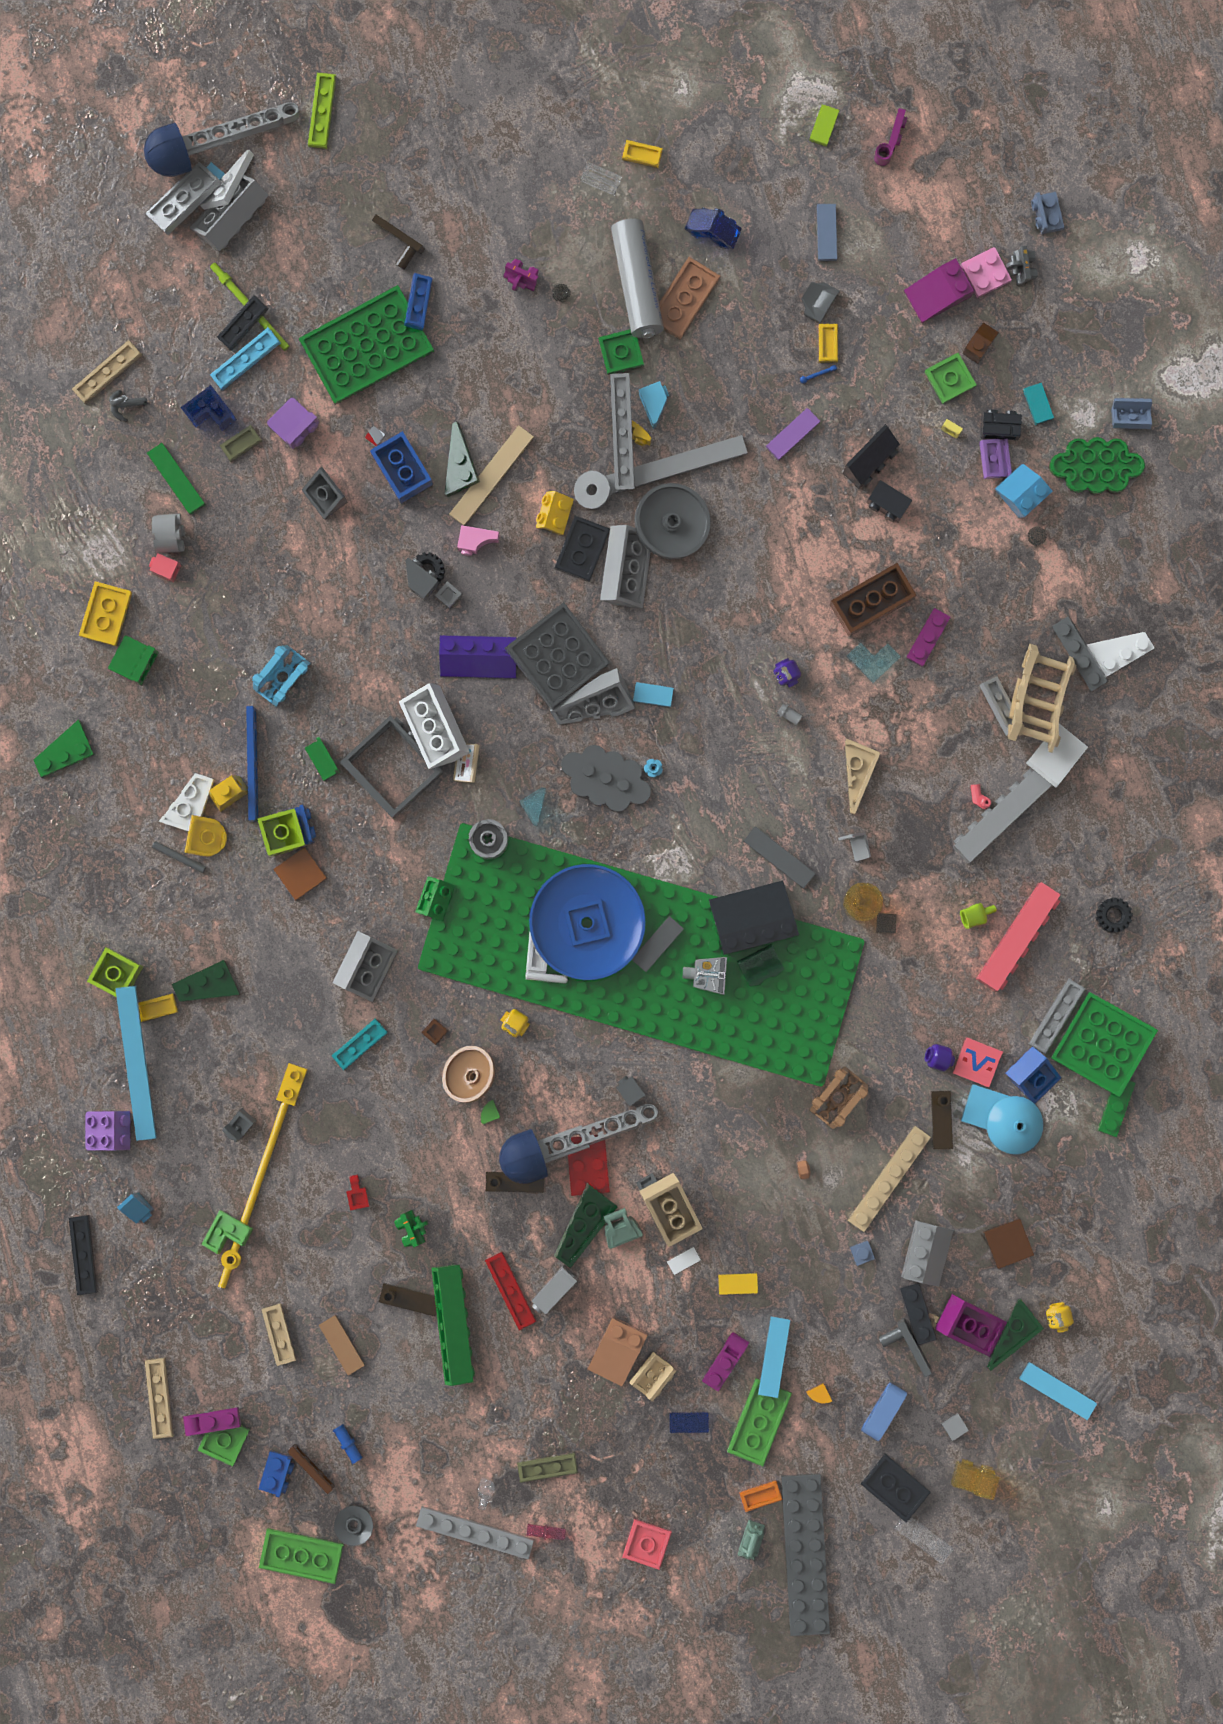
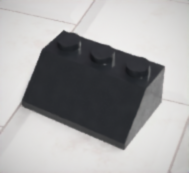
[843,424,900,489]

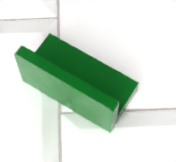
[305,737,340,781]

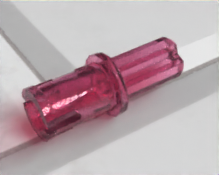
[526,1523,566,1540]

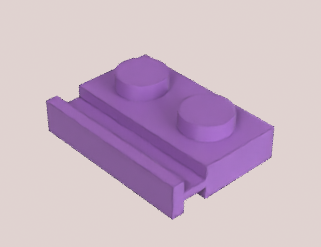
[979,439,1012,479]

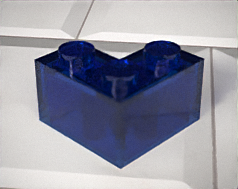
[685,207,742,249]
[180,385,237,431]

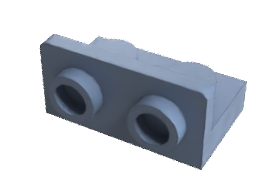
[1031,192,1064,234]

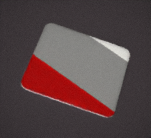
[365,426,385,446]

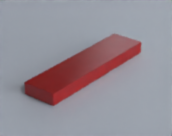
[485,1252,537,1330]

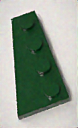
[554,1183,618,1268]

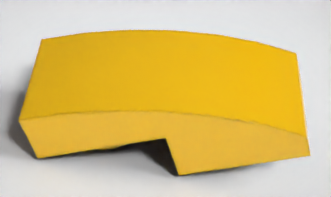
[632,420,651,446]

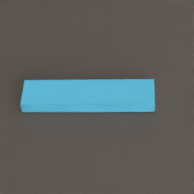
[210,328,281,390]
[758,1316,790,1398]
[1019,1362,1097,1420]

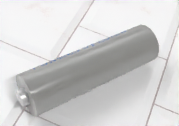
[611,219,664,338]

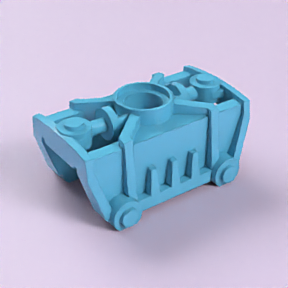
[252,645,311,707]

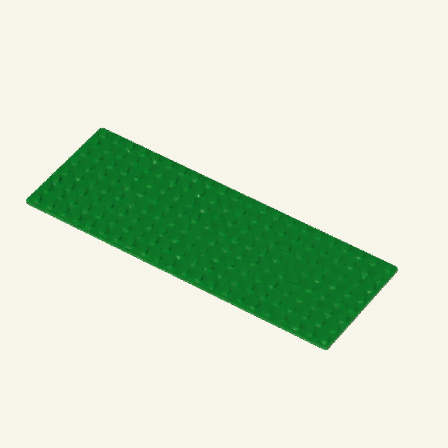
[418,823,864,1087]

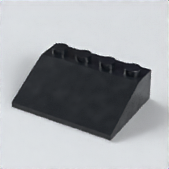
[709,880,799,956]

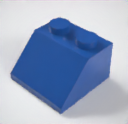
[1005,1046,1061,1104]

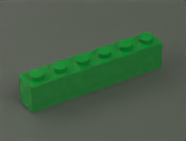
[431,1264,475,1386]

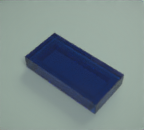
[669,1412,709,1433]

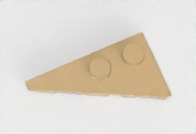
[845,738,880,815]

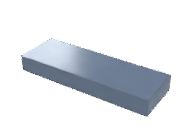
[817,204,837,261]

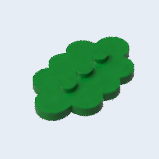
[1049,437,1145,494]

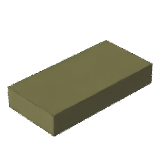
[220,425,262,462]

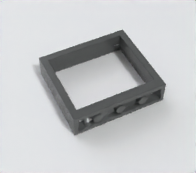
[340,715,443,820]

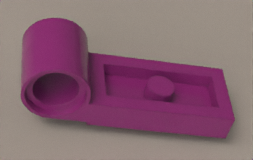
[874,108,908,166]
[702,1332,749,1391]
[183,1407,242,1436]

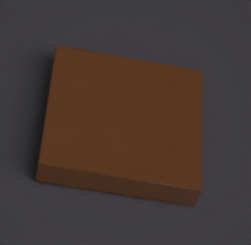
[983,1218,1034,1269]

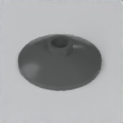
[334,1506,373,1546]

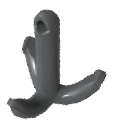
[109,390,148,422]

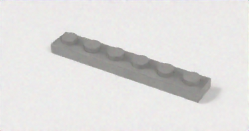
[610,373,635,490]
[416,1506,534,1559]

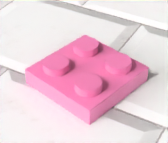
[960,247,1012,298]

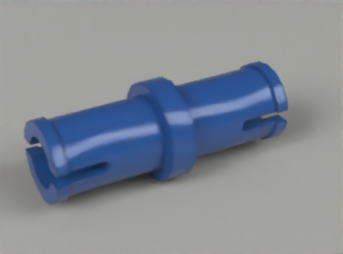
[333,1424,363,1464]

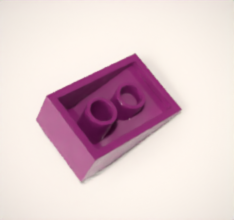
[904,258,974,323]
[935,1294,1007,1357]

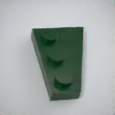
[171,960,241,1002]

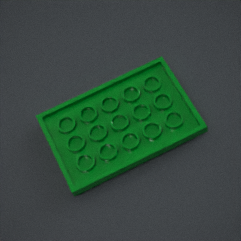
[298,285,434,405]

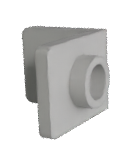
[838,832,871,861]

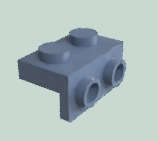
[1111,398,1152,429]

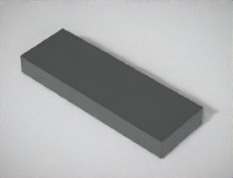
[632,916,684,972]

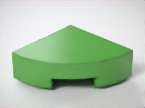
[481,1100,500,1125]

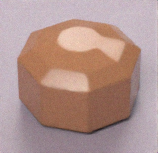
[797,1160,811,1180]

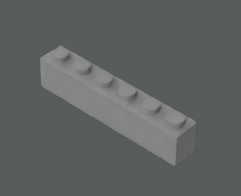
[952,768,1052,864]

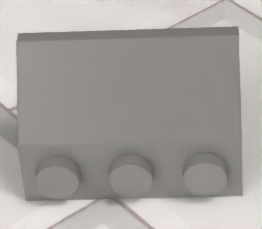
[333,931,398,1002]
[901,1220,953,1287]

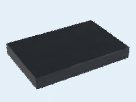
[554,515,610,582]
[861,1453,931,1523]

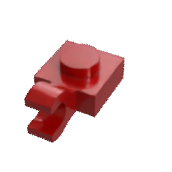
[346,1174,370,1211]

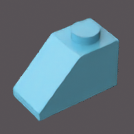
[639,381,669,428]

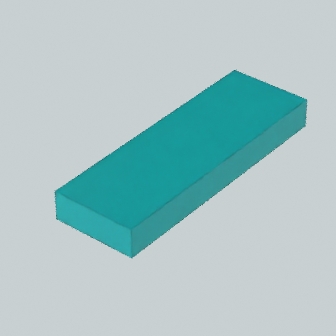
[331,1018,388,1071]

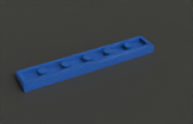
[246,706,259,822]

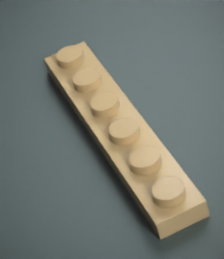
[848,1126,931,1232]

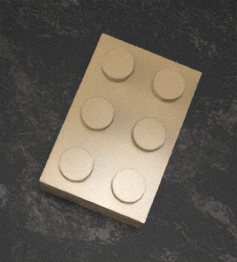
[639,1173,703,1247]

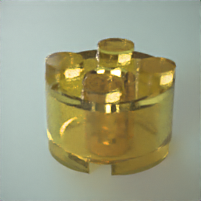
[842,883,883,922]

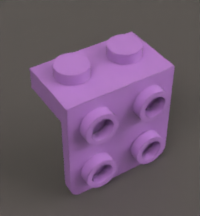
[267,398,319,449]
[85,1111,130,1150]

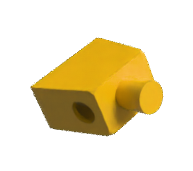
[209,775,248,812]

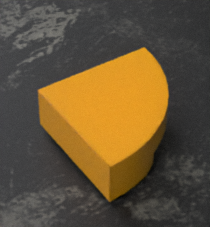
[806,1383,832,1403]

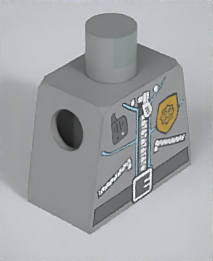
[682,957,727,995]

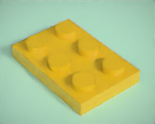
[79,581,133,647]

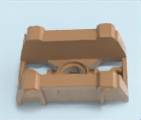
[810,1067,868,1129]

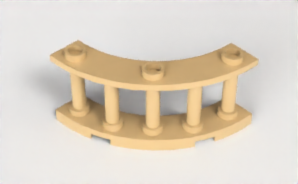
[1008,644,1076,753]

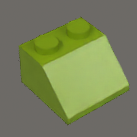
[257,808,305,858]

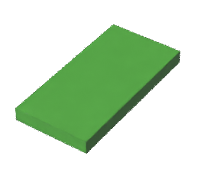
[727,1378,792,1466]
[259,1528,344,1584]

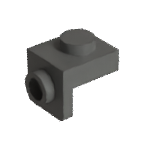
[222,1108,256,1142]

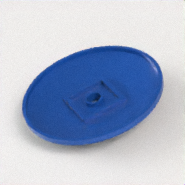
[529,864,645,980]

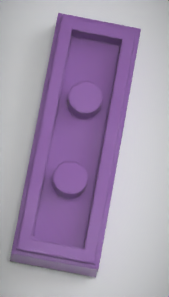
[766,408,820,461]

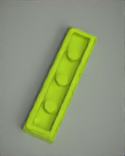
[308,72,336,149]

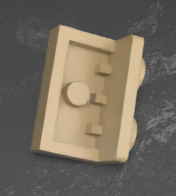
[629,1352,676,1401]

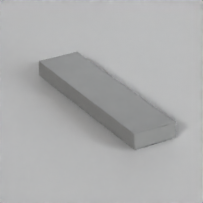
[1028,979,1085,1054]

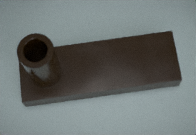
[372,214,425,270]
[931,1091,953,1149]
[485,1172,544,1193]
[379,1283,436,1317]

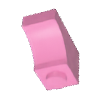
[457,525,500,556]

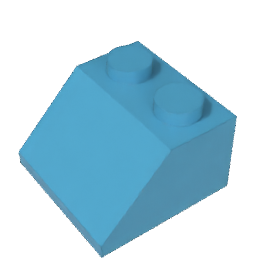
[994,464,1053,518]

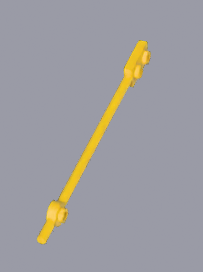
[218,1063,308,1288]

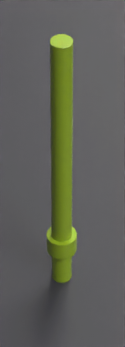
[210,262,290,351]

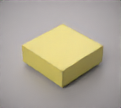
[941,419,963,438]

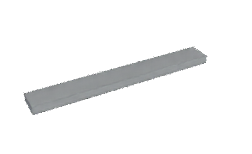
[606,435,748,495]

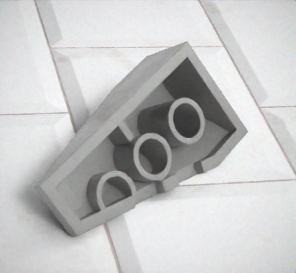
[550,668,635,725]

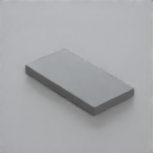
[145,162,222,235]

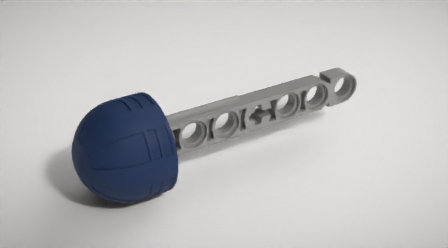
[144,102,299,177]
[499,1104,658,1184]

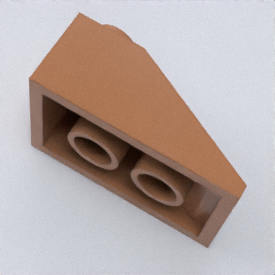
[587,1316,648,1386]

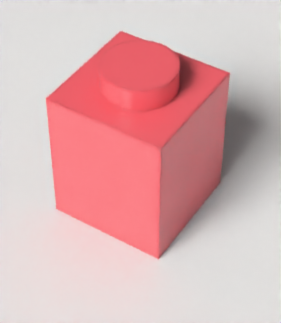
[149,553,181,583]

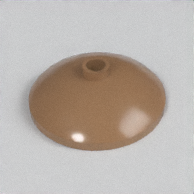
[442,1046,495,1103]

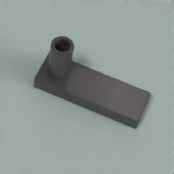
[879,1318,932,1377]

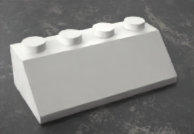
[399,683,470,769]

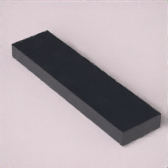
[69,1215,98,1295]

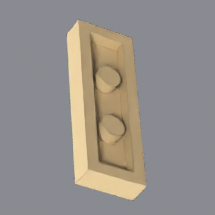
[261,1303,296,1366]

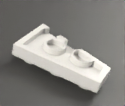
[159,773,214,831]

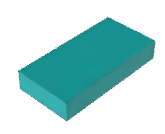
[1023,383,1054,425]

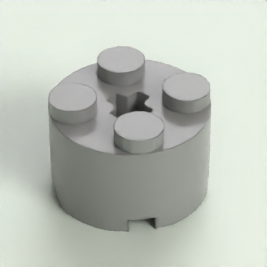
[152,514,185,553]
[469,819,508,860]

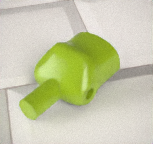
[960,903,997,929]

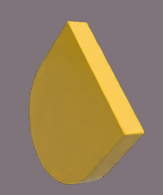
[185,815,227,857]

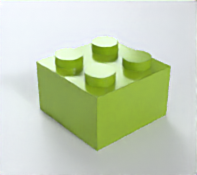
[87,947,144,997]

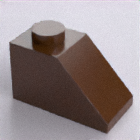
[962,322,999,364]

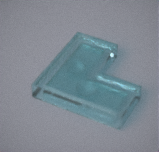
[847,643,901,684]

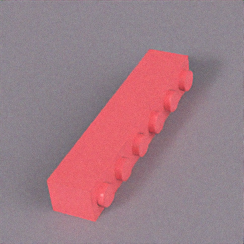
[976,882,1061,992]

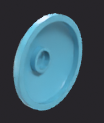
[987,1096,1043,1154]

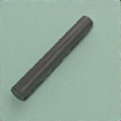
[152,841,206,873]

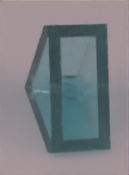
[519,787,546,827]

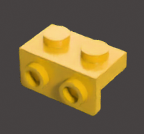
[536,491,574,535]

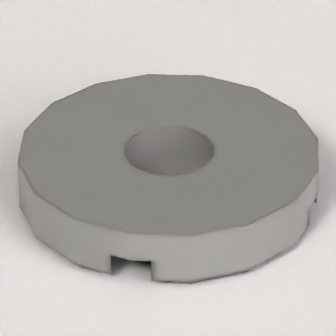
[574,471,612,509]

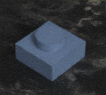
[849,1240,875,1266]

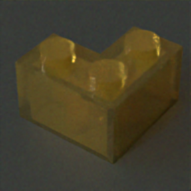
[951,1459,1000,1500]

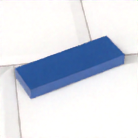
[404,273,432,330]

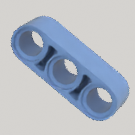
[861,1382,907,1441]

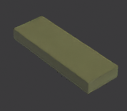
[517,1453,578,1483]

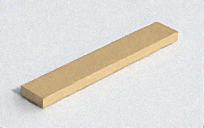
[449,425,534,526]

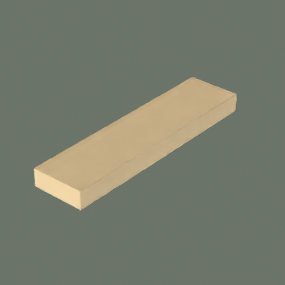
[72,340,142,404]
[145,1358,174,1439]

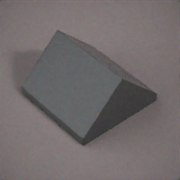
[302,467,348,519]

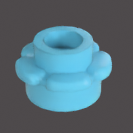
[644,759,663,778]

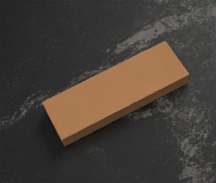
[319,1315,365,1375]

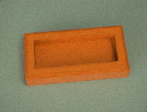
[739,1480,783,1512]

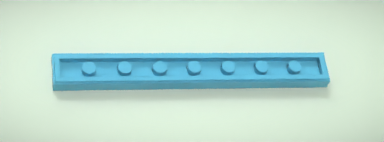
[116,986,157,1141]

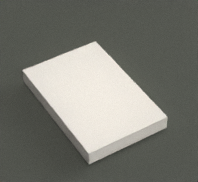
[1026,724,1088,787]

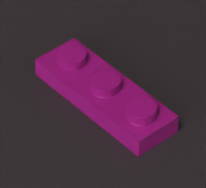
[906,608,951,667]

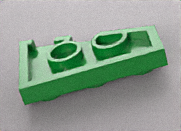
[33,719,95,778]

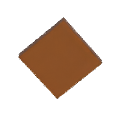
[273,847,327,901]

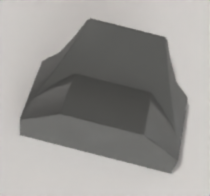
[801,282,840,324]

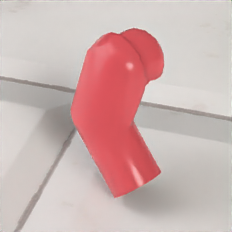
[971,784,991,809]

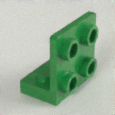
[108,635,159,686]

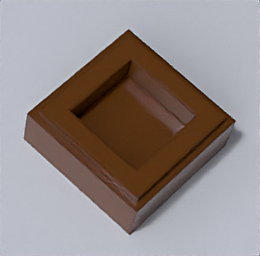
[421,1018,448,1045]

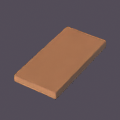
[659,257,721,340]

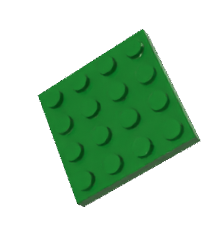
[1051,992,1158,1098]

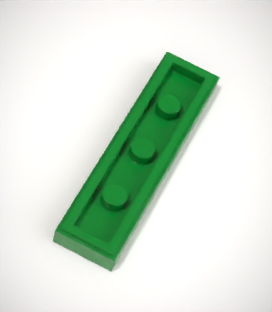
[147,443,206,515]

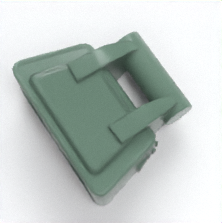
[604,1208,643,1249]
[738,1520,765,1561]

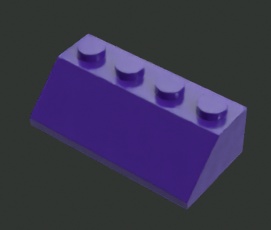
[439,635,517,679]

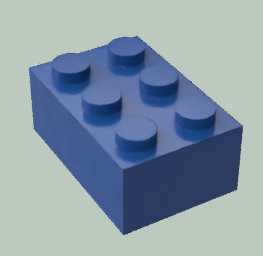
[370,431,433,503]

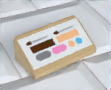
[453,744,479,783]

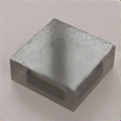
[876,913,897,934]

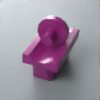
[503,259,539,291]

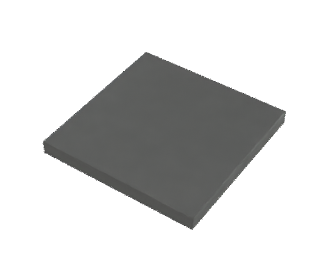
[505,602,610,709]

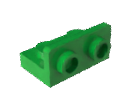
[415,876,454,921]

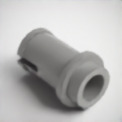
[777,704,802,725]

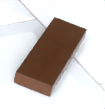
[287,1444,335,1494]

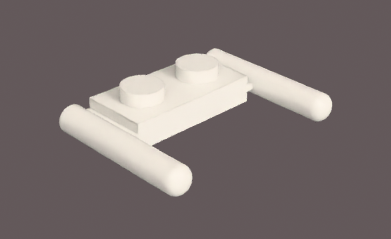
[525,933,568,983]

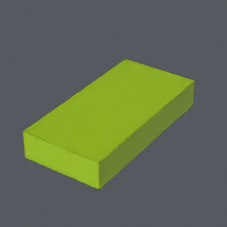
[809,104,839,147]

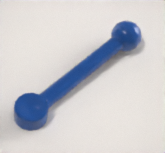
[800,365,837,383]

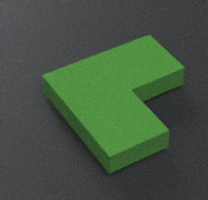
[201,1210,253,1254]

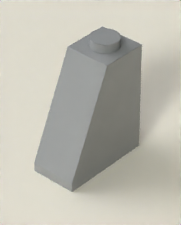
[532,1265,578,1314]

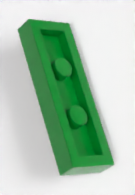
[1097,1080,1136,1137]

